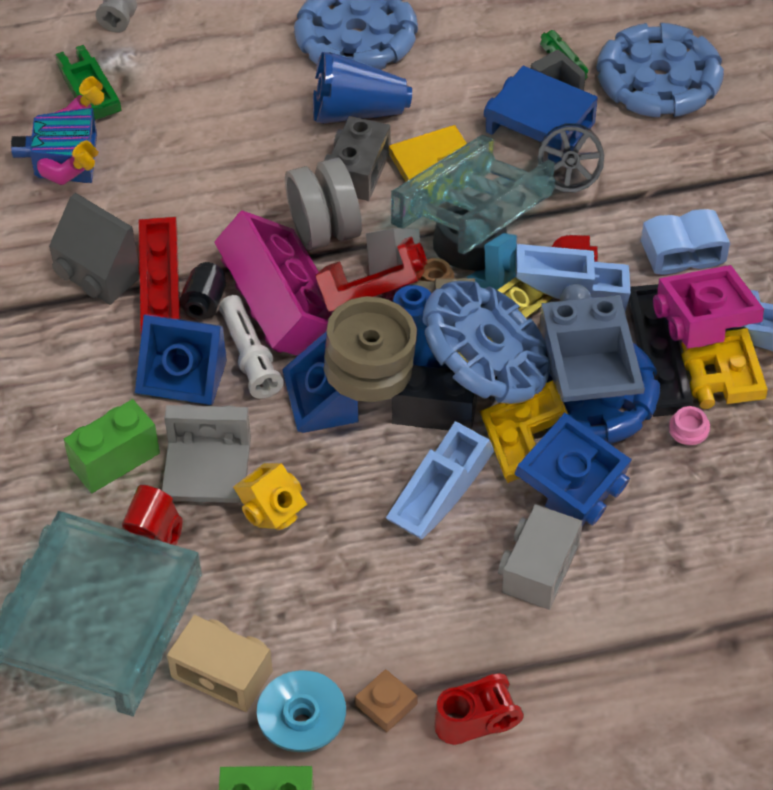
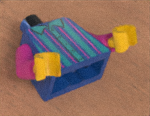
[11,76,104,185]

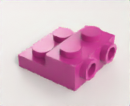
[653,265,764,349]

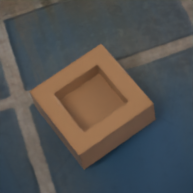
[355,669,418,732]

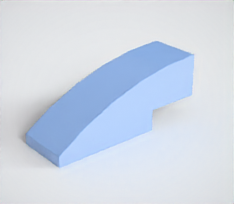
[516,244,631,311]
[386,421,494,540]

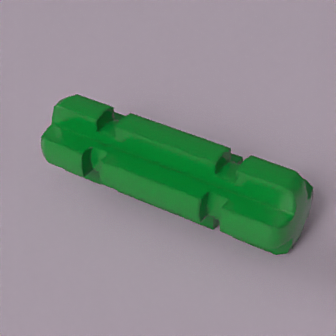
[540,30,589,80]

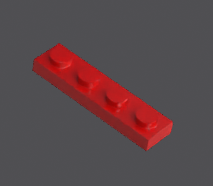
[139,217,181,334]

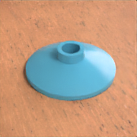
[257,670,346,752]

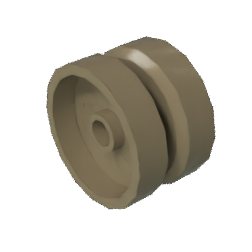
[324,296,417,402]

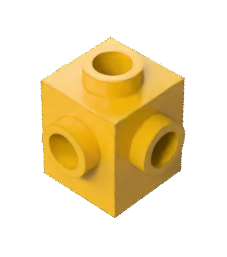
[233,463,307,530]

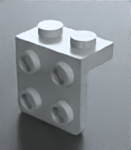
[162,404,251,503]

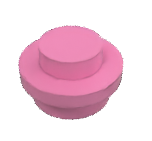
[669,406,710,445]

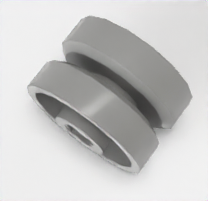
[285,157,362,250]

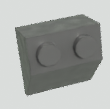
[49,193,140,305]

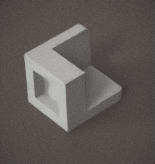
[366,229,420,275]

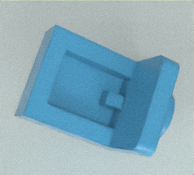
[467,233,517,290]

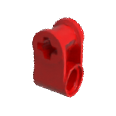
[122,485,183,552]
[434,673,524,745]

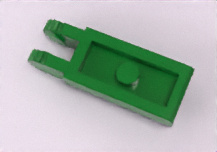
[55,45,122,120]

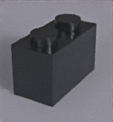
[392,365,477,431]

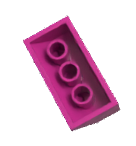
[214,210,334,356]

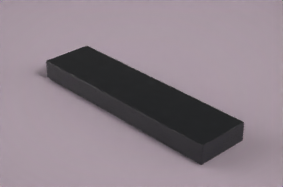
[628,284,694,417]

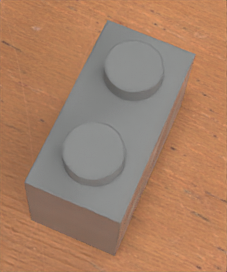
[498,504,582,610]

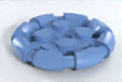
[294,0,418,70]
[596,23,724,118]
[423,281,550,404]

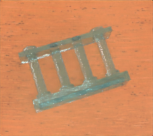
[391,135,555,254]

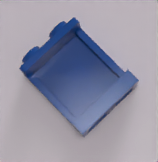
[483,65,598,164]

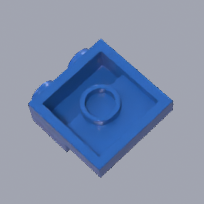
[515,413,632,526]

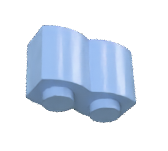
[641,209,730,275]

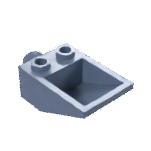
[540,284,645,402]

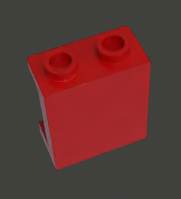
[315,236,428,312]

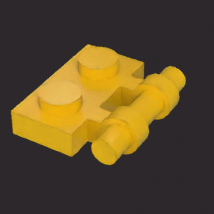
[681,328,768,409]

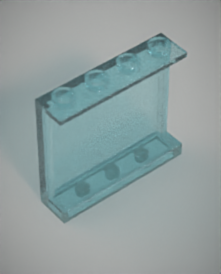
[0,511,202,717]

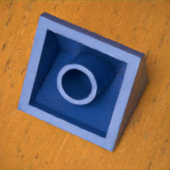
[135,314,227,405]
[282,331,359,433]

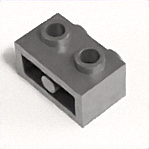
[324,116,391,201]

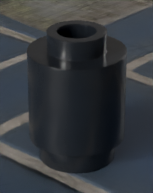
[179,262,226,319]

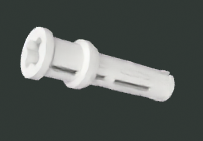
[219,295,284,399]

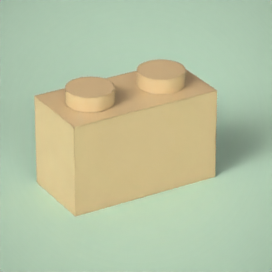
[167,615,273,713]

